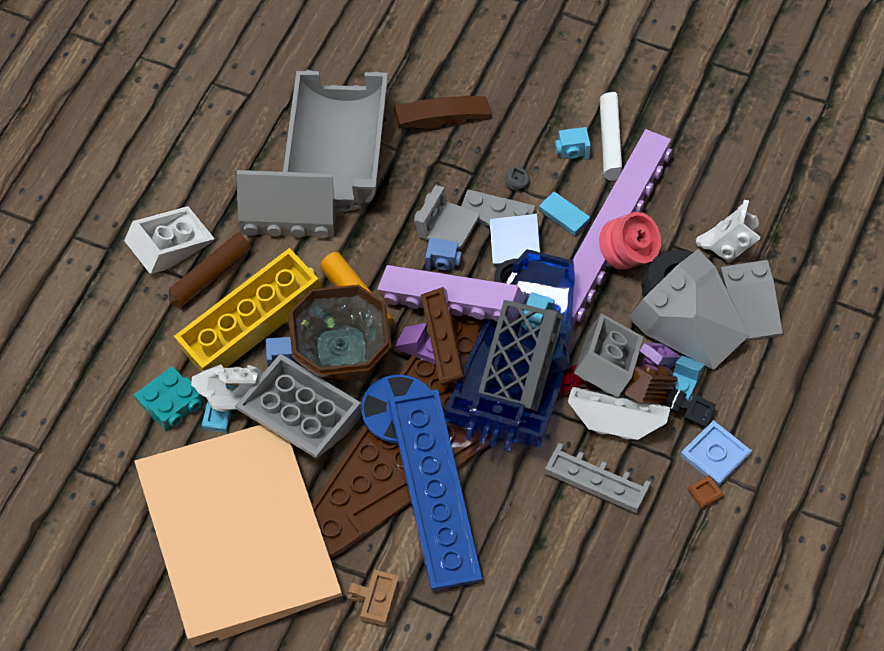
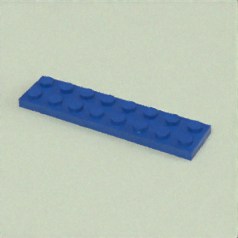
[388,389,482,591]

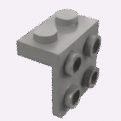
[414,185,479,250]

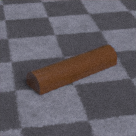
[168,232,251,309]

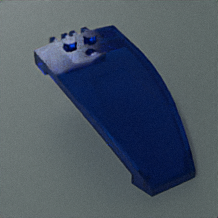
[444,249,575,452]

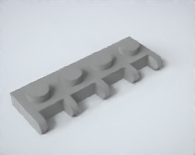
[545,442,651,513]

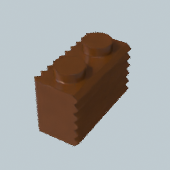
[624,364,678,404]

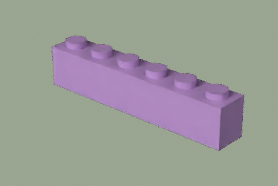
[377,265,525,323]

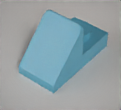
[673,355,705,401]

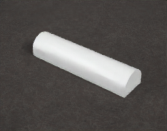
[600,92,622,180]

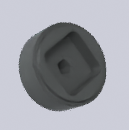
[504,166,529,191]

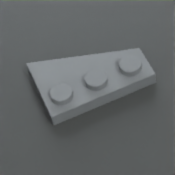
[461,189,535,227]

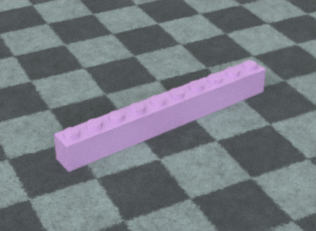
[552,129,673,329]

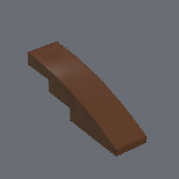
[394,96,491,129]

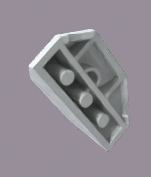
[568,387,670,440]

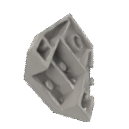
[629,249,749,370]

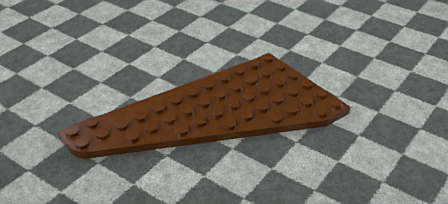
[312,314,561,560]

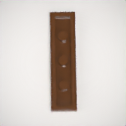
[421,287,466,386]

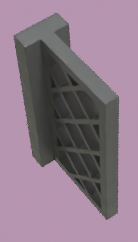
[478,300,564,412]

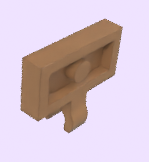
[348,569,399,626]

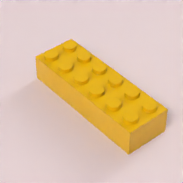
[174,248,322,372]

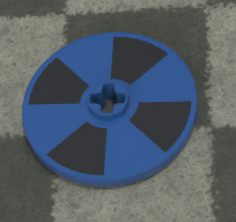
[361,375,431,443]

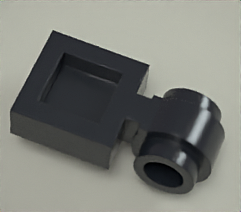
[665,389,716,428]

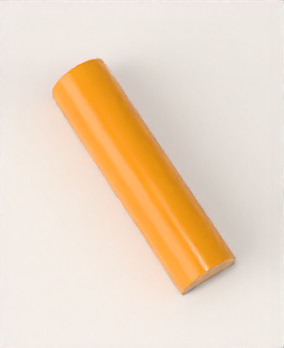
[320,252,394,336]

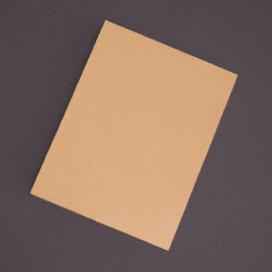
[135,424,342,646]

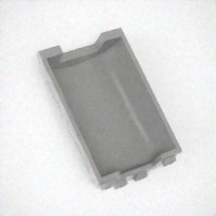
[283,70,388,212]

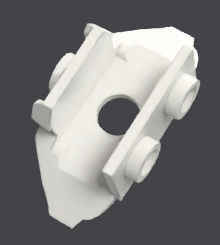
[696,200,760,263]
[191,365,264,412]

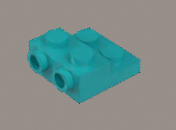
[134,366,204,431]

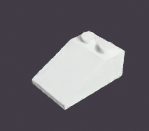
[124,206,214,274]

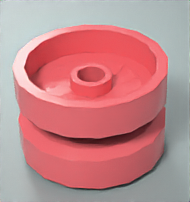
[599,212,661,270]

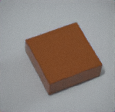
[688,475,724,510]

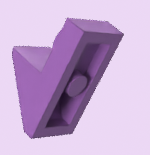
[395,323,436,365]
[639,343,681,369]

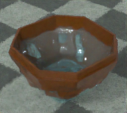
[288,285,391,382]

